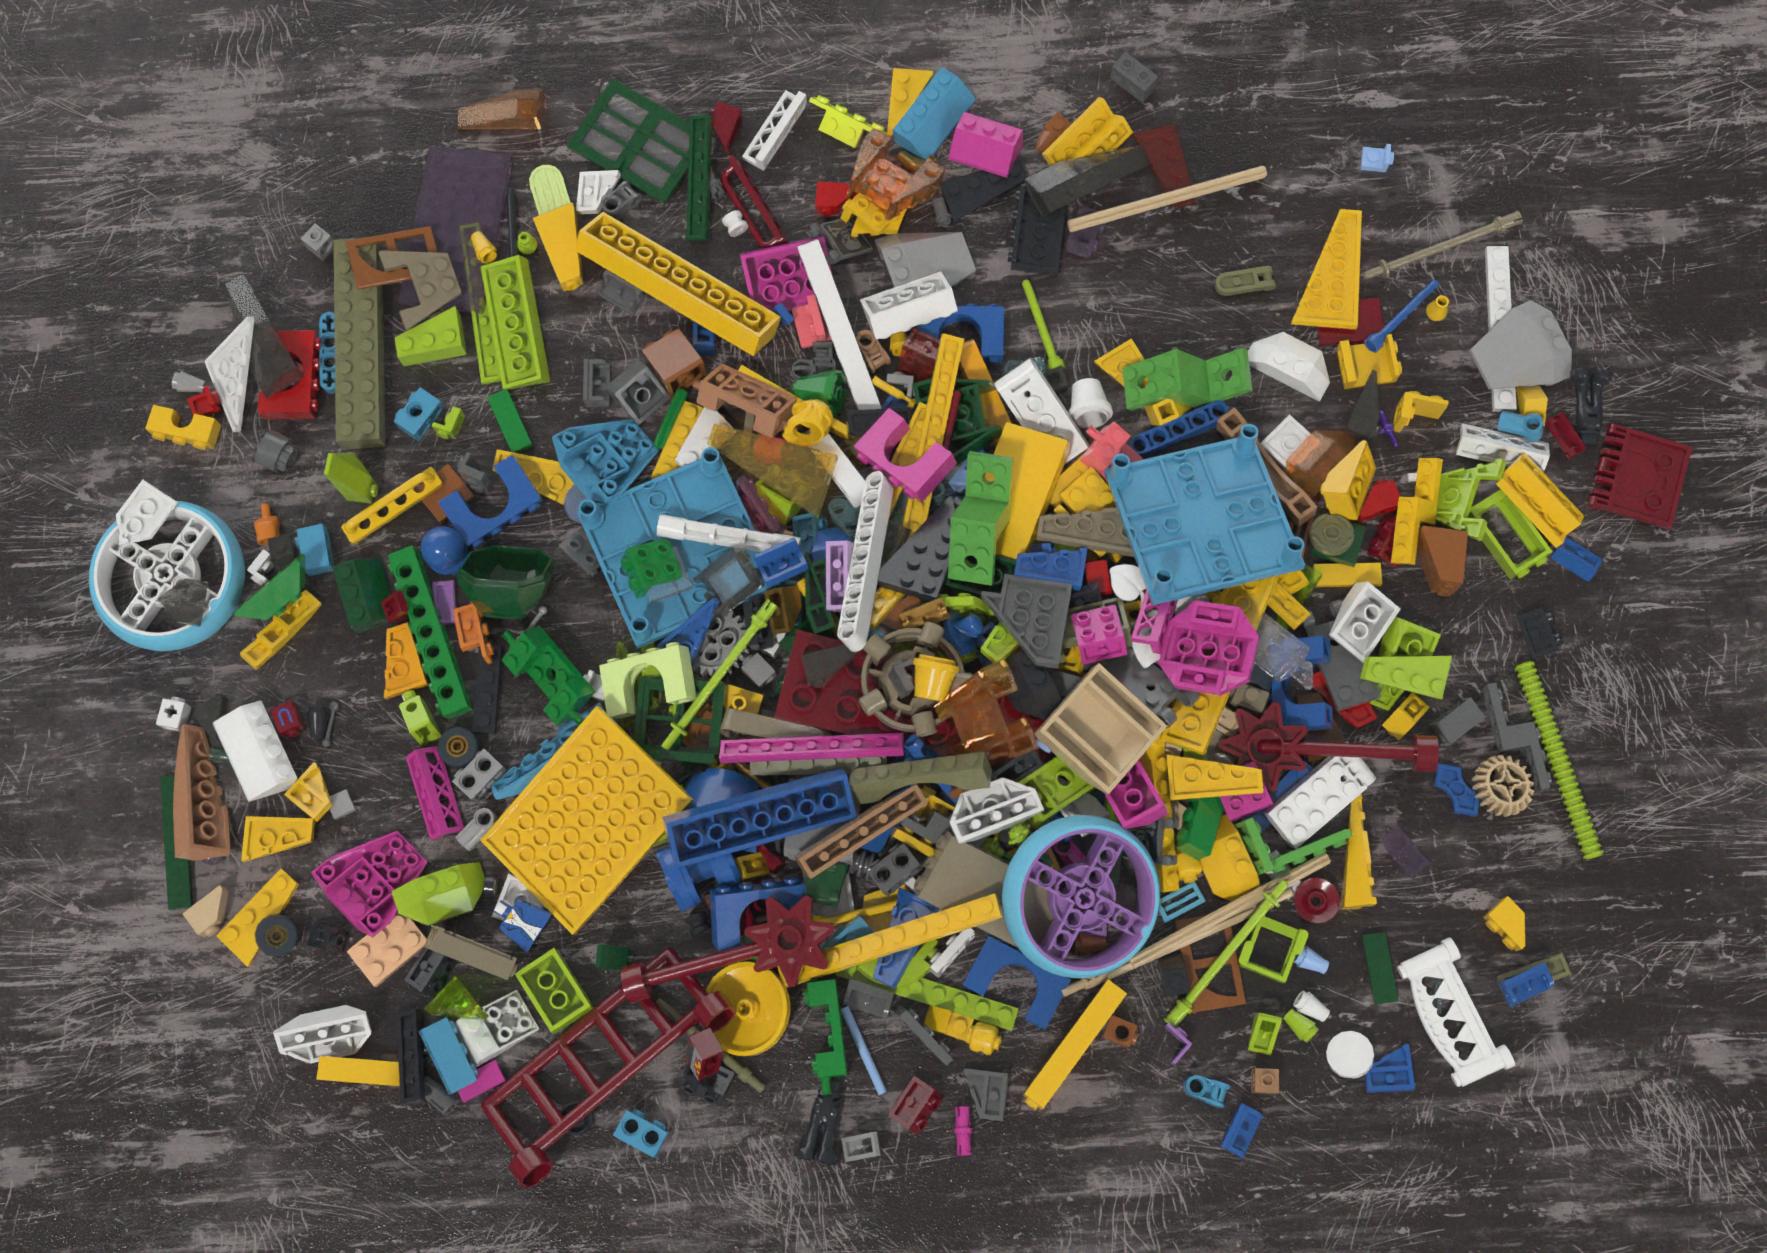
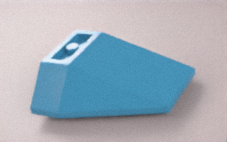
[552,419,659,502]

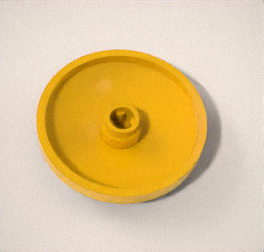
[706,962,790,1056]

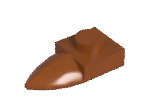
[1036,112,1072,151]

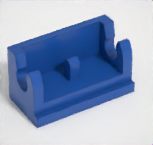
[1498,963,1555,1007]
[1219,1103,1263,1159]

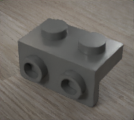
[457,452,493,494]

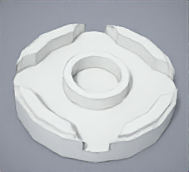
[1326,1031,1374,1079]

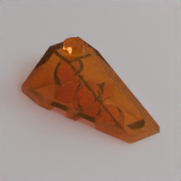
[458,89,543,129]

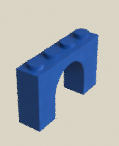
[916,304,1004,363]
[438,455,544,548]
[1268,636,1333,731]
[710,876,806,950]
[963,936,1071,1031]

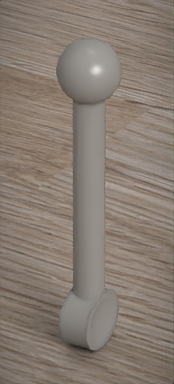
[516,606,547,639]

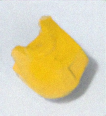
[782,399,833,446]

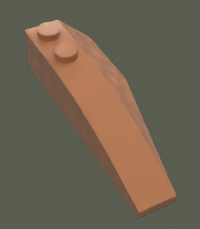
[173,724,231,861]

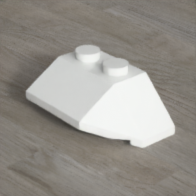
[1248,332,1330,402]
[950,778,1044,844]
[273,1005,372,1063]

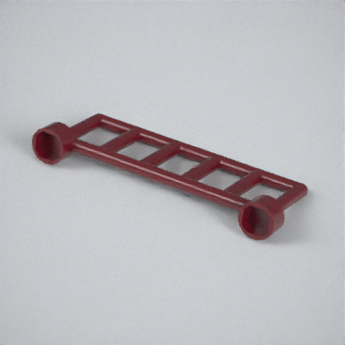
[481,948,736,1188]

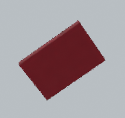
[1316,298,1384,347]

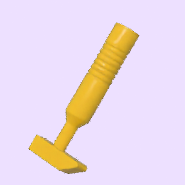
[872,376,917,409]

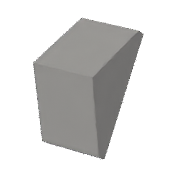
[841,1132,881,1162]

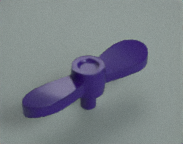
[1376,410,1398,448]

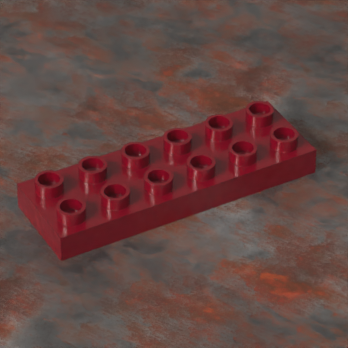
[774,630,1061,768]

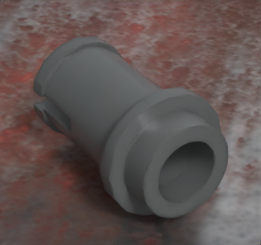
[931,197,952,226]

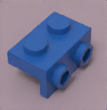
[754,538,809,588]

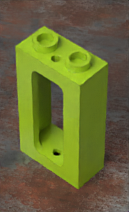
[1468,489,1552,580]

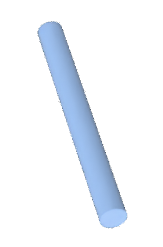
[840,1006,887,1095]

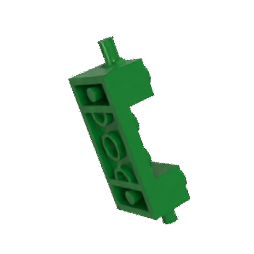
[502,626,596,726]
[804,978,848,1095]

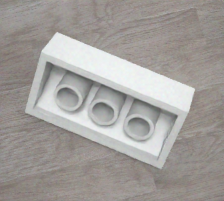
[860,271,958,340]
[213,700,297,802]

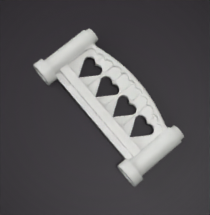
[1397,937,1515,1087]

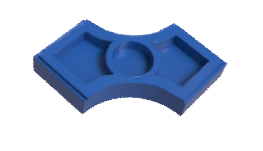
[1433,763,1480,817]

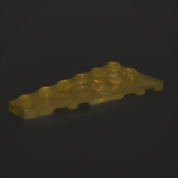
[707,424,838,518]

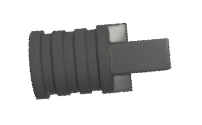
[424,1076,459,1116]

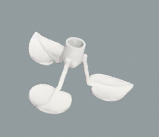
[1109,564,1209,668]

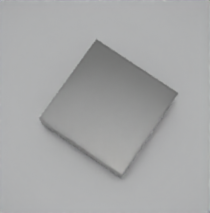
[330,789,356,820]

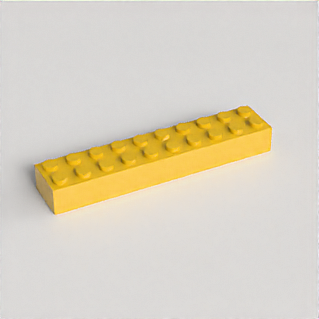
[575,212,781,356]

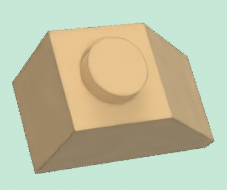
[183,885,229,937]

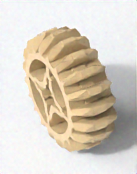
[1472,755,1535,817]

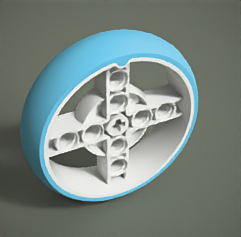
[89,501,245,651]

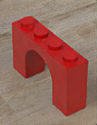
[258,330,322,419]

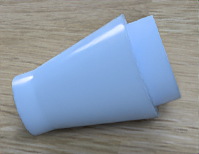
[1293,946,1329,974]

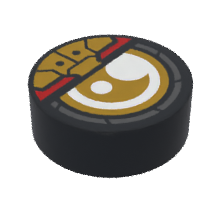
[484,875,498,898]

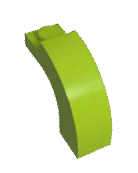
[858,940,939,987]

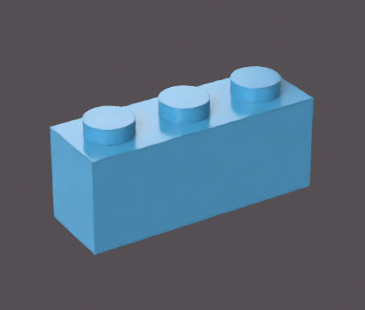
[419,1017,478,1095]

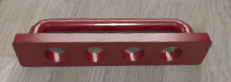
[720,155,790,249]

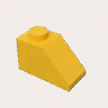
[1382,693,1430,740]

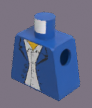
[493,898,552,952]

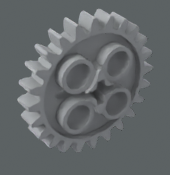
[692,610,749,677]

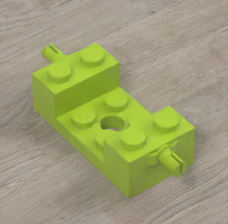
[1018,757,1096,830]

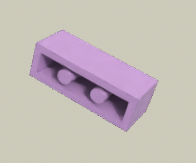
[826,540,854,612]

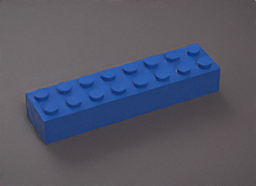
[662,768,857,868]

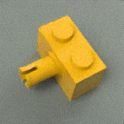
[711,682,763,714]

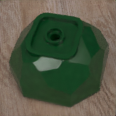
[457,545,556,619]

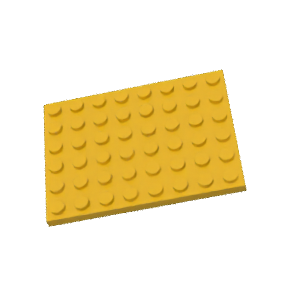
[480,706,694,935]

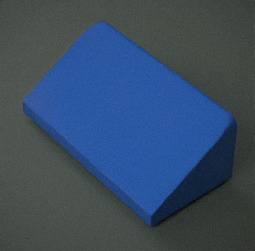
[1551,536,1603,581]

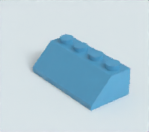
[893,67,976,160]

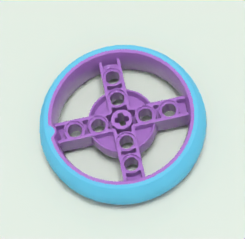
[1002,815,1160,978]

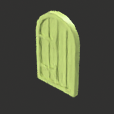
[529,165,571,215]

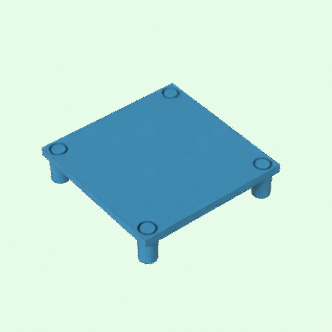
[1104,424,1305,606]
[577,447,781,649]

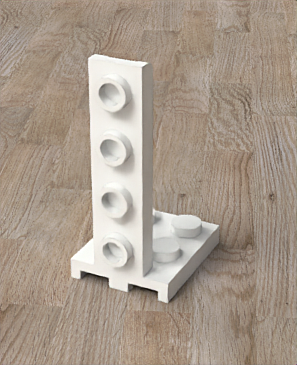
[898,865,975,978]

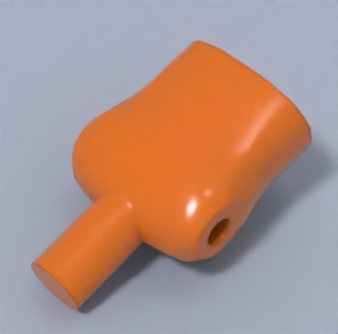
[254,504,280,545]

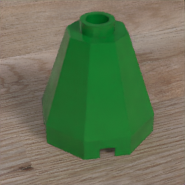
[792,370,847,418]

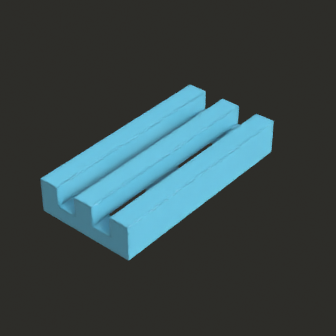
[1158,881,1205,923]

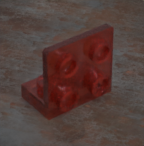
[897,328,940,382]

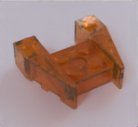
[846,128,945,221]
[934,659,1038,760]

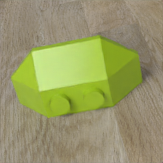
[391,862,485,926]

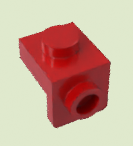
[187,385,221,416]

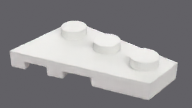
[675,407,737,468]

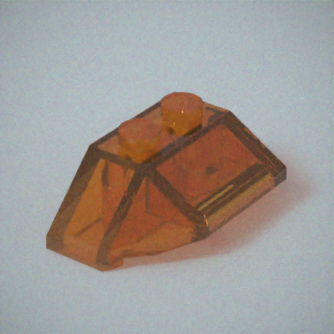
[1286,430,1358,500]

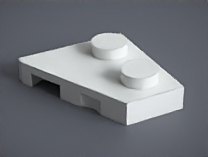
[576,170,621,214]

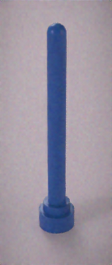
[1364,280,1439,353]

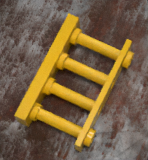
[891,785,999,857]

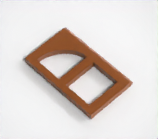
[345,226,438,290]
[1174,916,1246,1014]

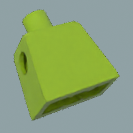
[399,690,442,747]

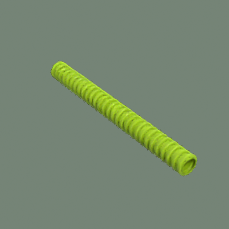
[1515,661,1604,860]

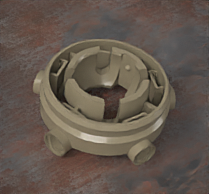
[858,622,972,737]

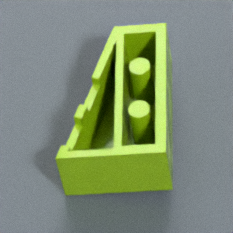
[395,306,467,366]

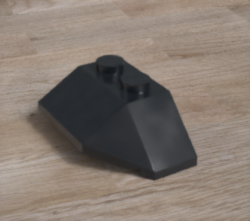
[994,646,1062,721]

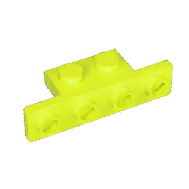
[809,95,887,148]

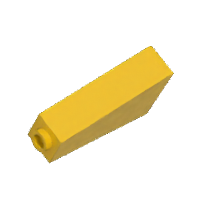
[533,203,583,292]

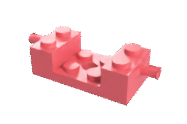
[1080,421,1144,486]

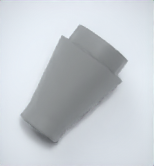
[172,371,206,393]

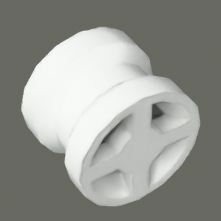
[722,210,748,237]

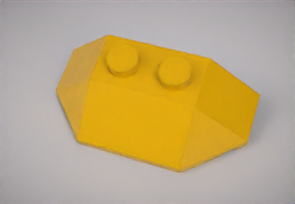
[1200,814,1260,902]

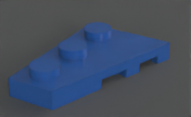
[1014,547,1088,591]

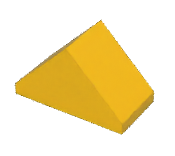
[1516,385,1548,428]

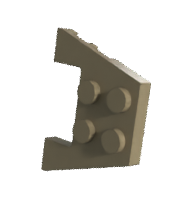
[379,251,461,331]

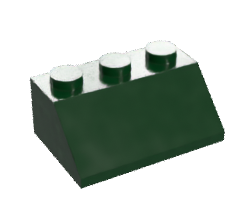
[332,558,391,633]

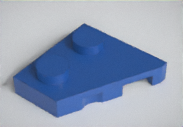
[1364,1044,1415,1093]

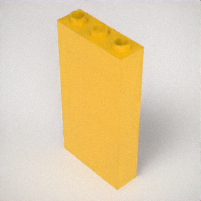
[985,422,1071,560]

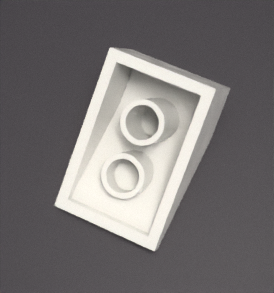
[1329,581,1400,663]

